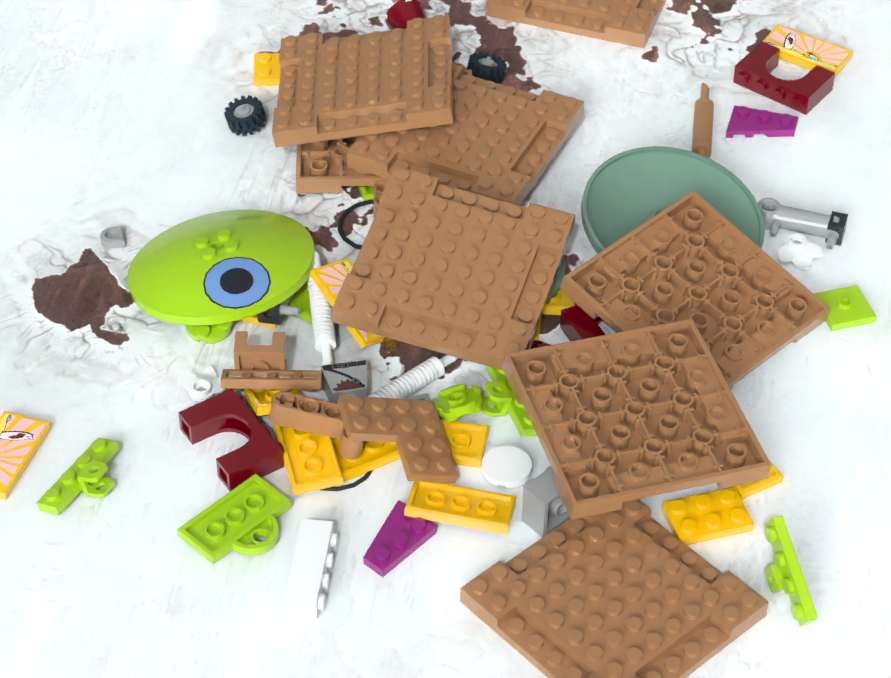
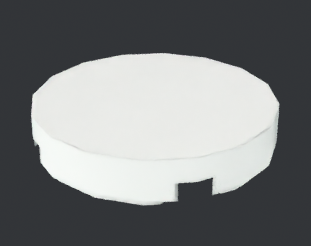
[482,445,532,489]

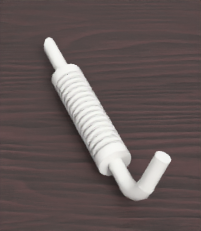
[307,251,336,370]
[367,355,458,399]

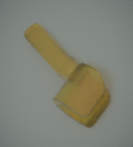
[383,337,400,354]

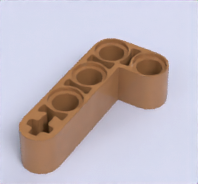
[269,392,364,460]

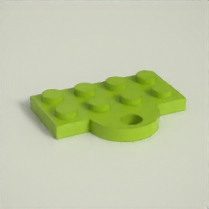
[177,474,291,564]

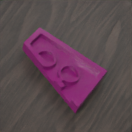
[725,105,798,138]
[363,500,437,577]

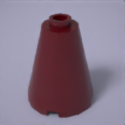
[385,0,427,31]

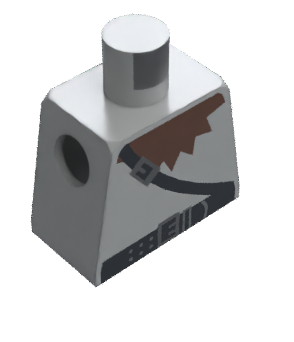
[320,360,368,404]

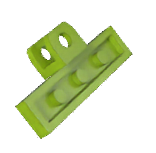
[481,366,537,437]
[36,437,120,515]
[764,515,818,627]

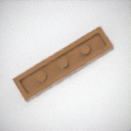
[221,369,322,392]

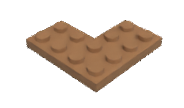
[337,395,458,483]

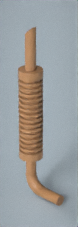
[692,83,714,158]

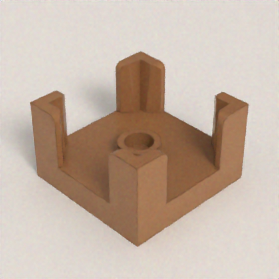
[234,331,287,370]

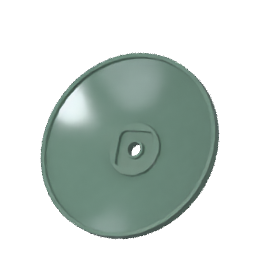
[581,146,765,253]

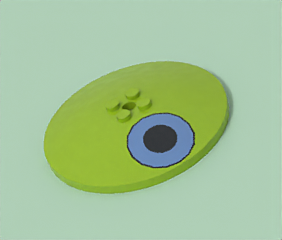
[127,210,315,325]

